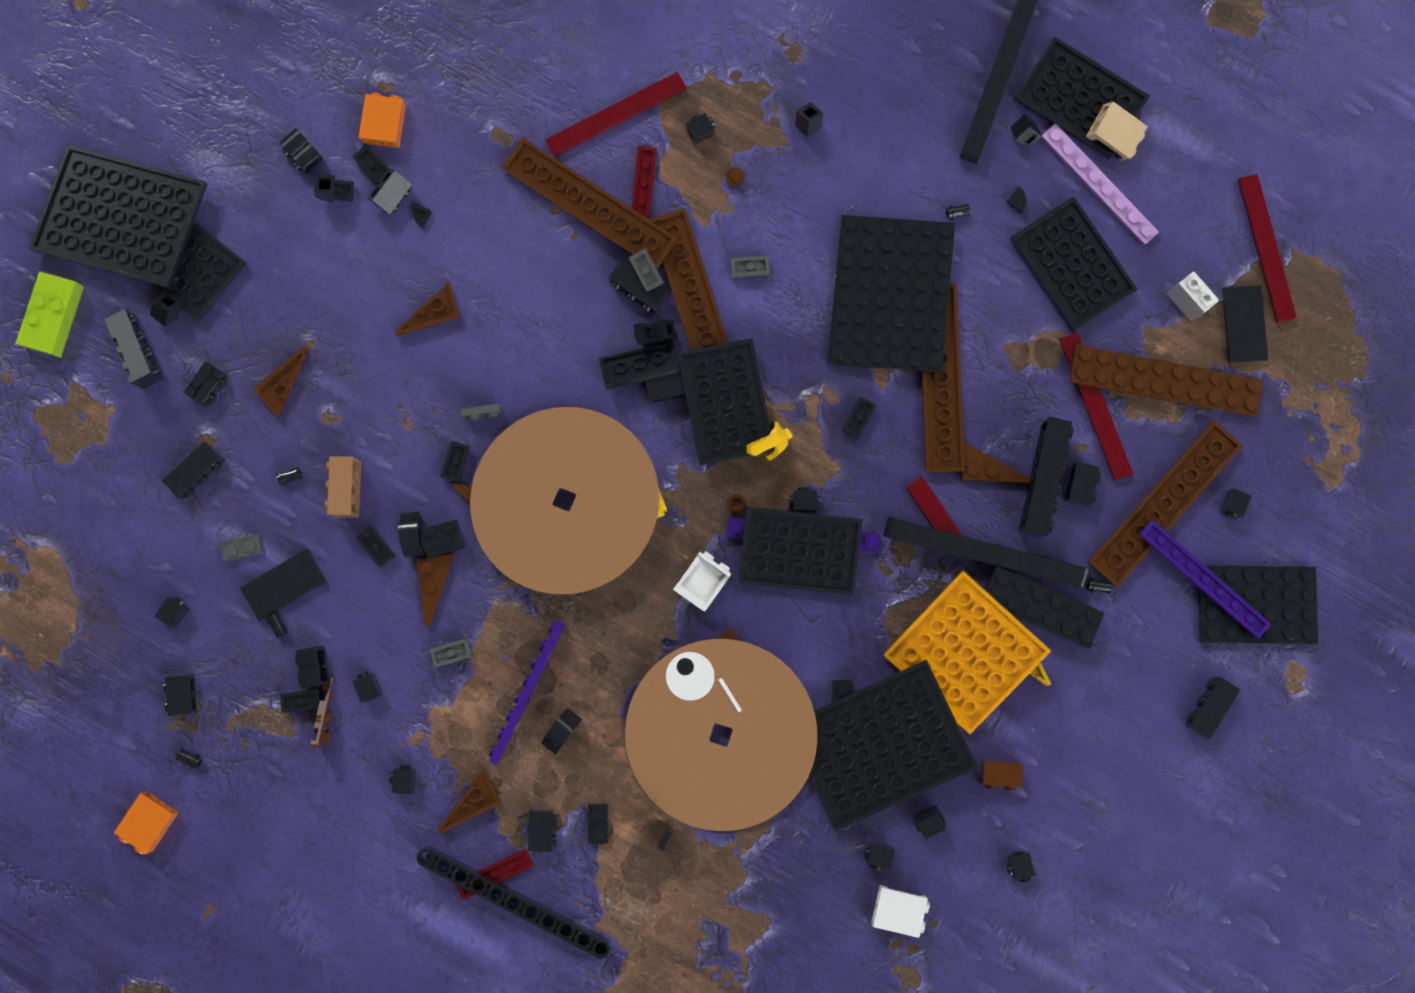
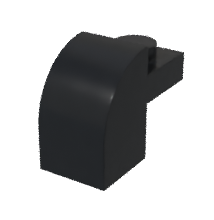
[314,174,354,202]
[633,319,677,347]
[398,511,424,557]
[541,707,583,755]

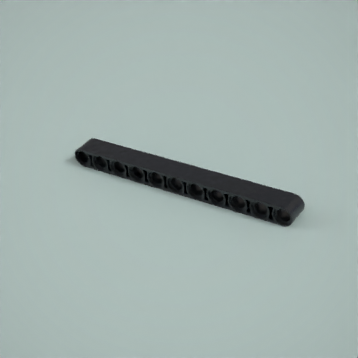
[959,0,1038,165]
[883,517,1091,588]
[417,846,610,959]

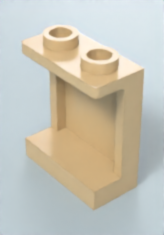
[1086,102,1148,161]

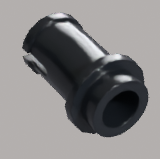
[946,204,971,221]
[276,466,303,485]
[1086,578,1113,594]
[267,612,288,638]
[175,748,203,769]

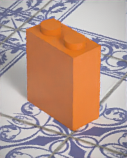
[358,93,406,148]
[114,791,179,854]

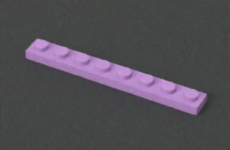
[1041,124,1159,246]

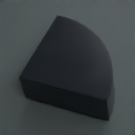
[1007,186,1026,213]
[412,203,432,228]

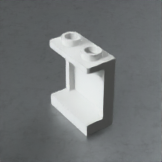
[1166,272,1219,322]
[673,551,731,612]
[871,885,930,938]

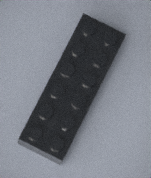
[1018,416,1074,538]
[984,566,1105,649]

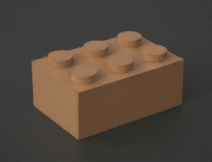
[325,456,361,518]

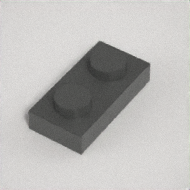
[629,249,664,292]
[731,255,770,278]
[461,403,502,421]
[220,534,263,561]
[429,638,473,668]

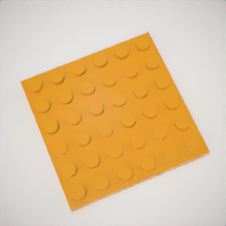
[884,570,1051,734]

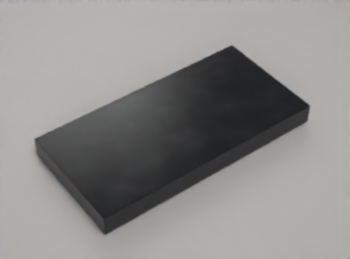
[1222,285,1268,363]
[599,341,681,390]
[240,549,327,621]

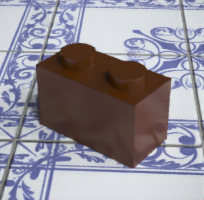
[980,760,1024,791]

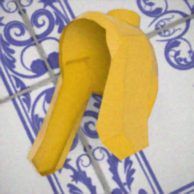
[747,421,793,461]

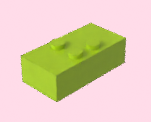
[15,271,84,358]

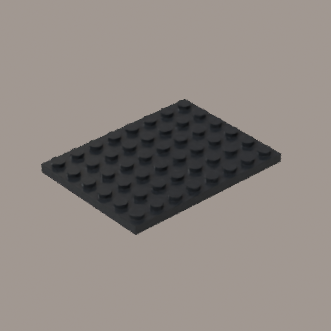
[28,145,208,289]
[827,215,956,374]
[809,659,978,831]

